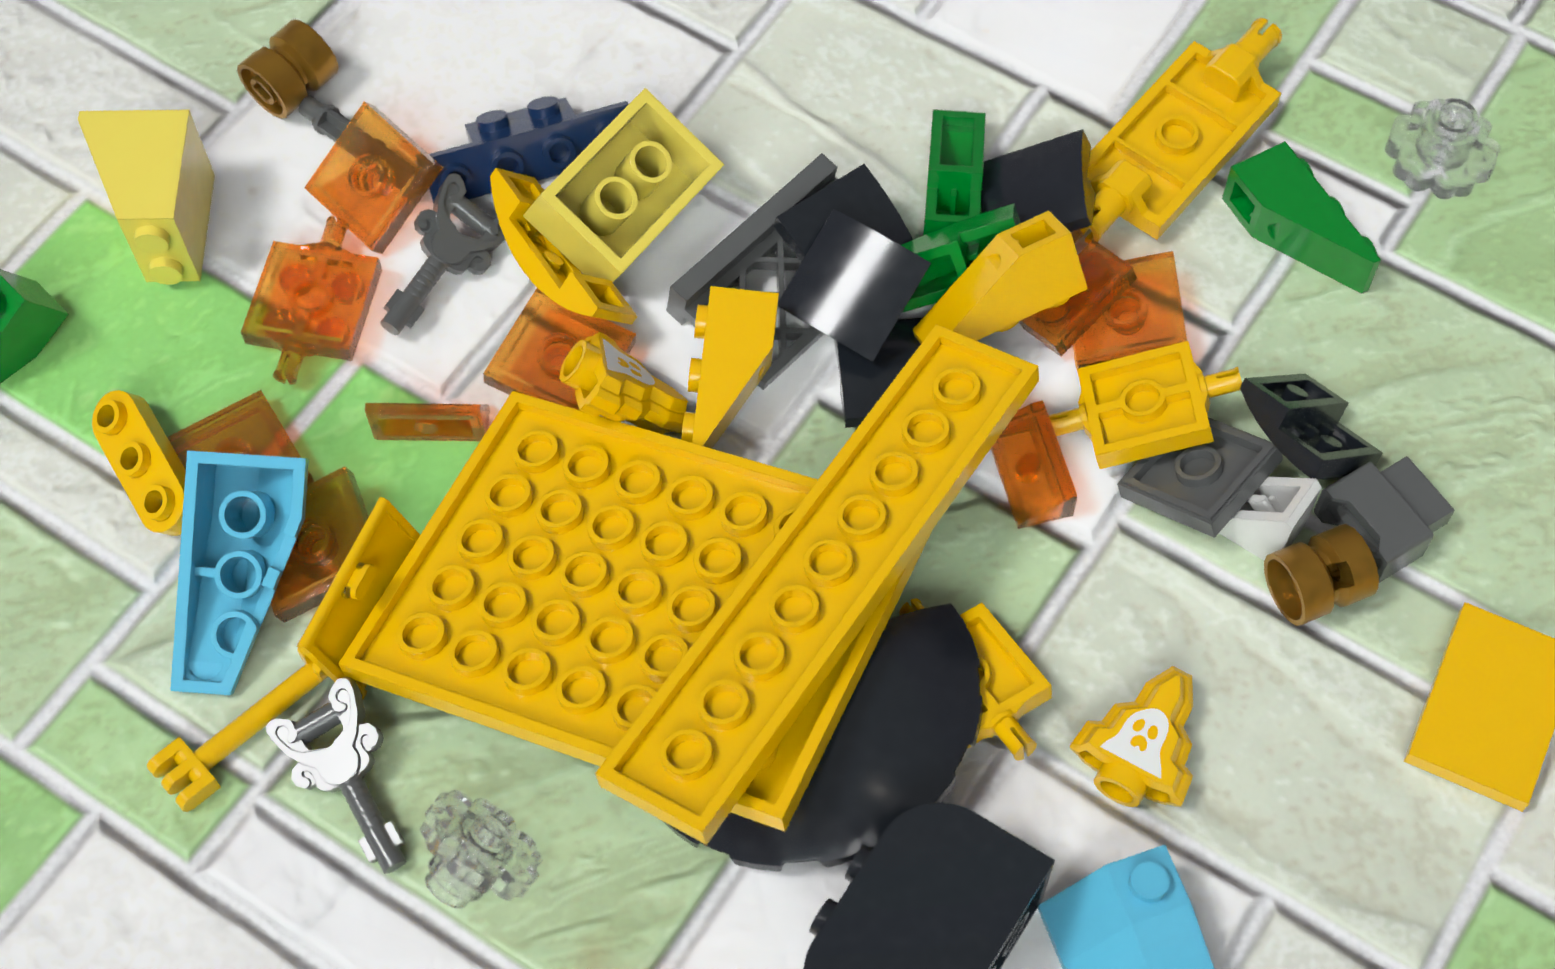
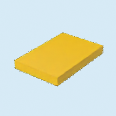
[1403,602,1555,812]

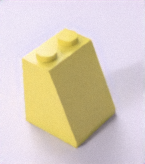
[78,109,215,285]

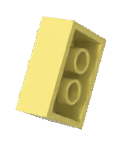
[523,88,724,282]

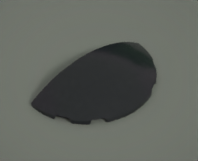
[661,603,983,871]

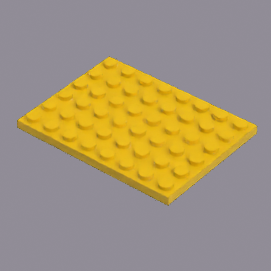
[338,391,932,832]

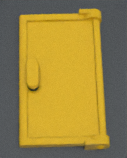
[297,497,420,700]

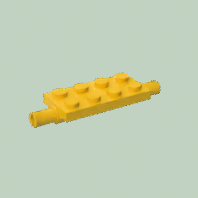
[1072,18,1282,245]

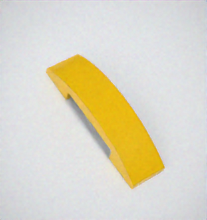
[490,168,638,325]

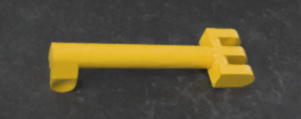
[147,648,329,812]

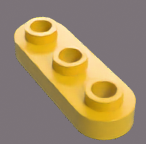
[92,390,186,536]

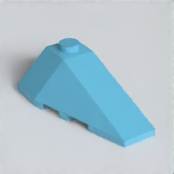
[170,450,309,695]
[1038,845,1214,969]

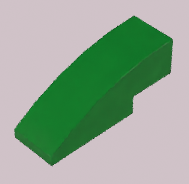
[923,109,986,235]
[901,203,1021,313]

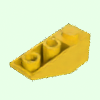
[913,210,1088,344]
[681,286,779,449]

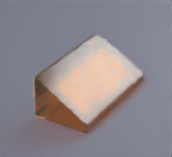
[990,400,1077,529]
[365,402,490,441]

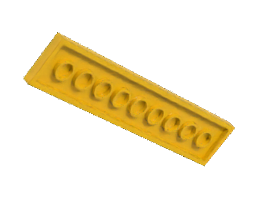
[595,324,1039,845]

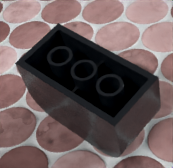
[803,802,1055,969]

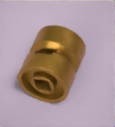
[237,19,339,119]
[1264,523,1379,626]

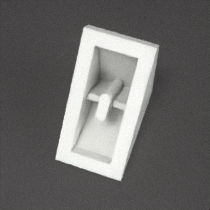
[1219,477,1322,560]

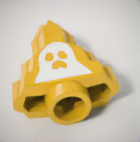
[559,332,688,434]
[1070,666,1193,807]

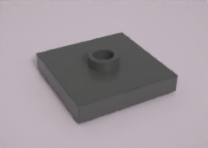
[1117,417,1283,538]

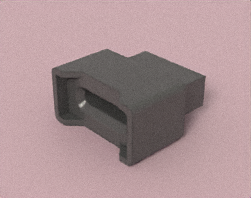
[1314,456,1455,583]

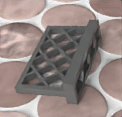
[666,153,838,390]

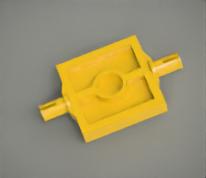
[1045,341,1242,470]
[899,598,1052,761]

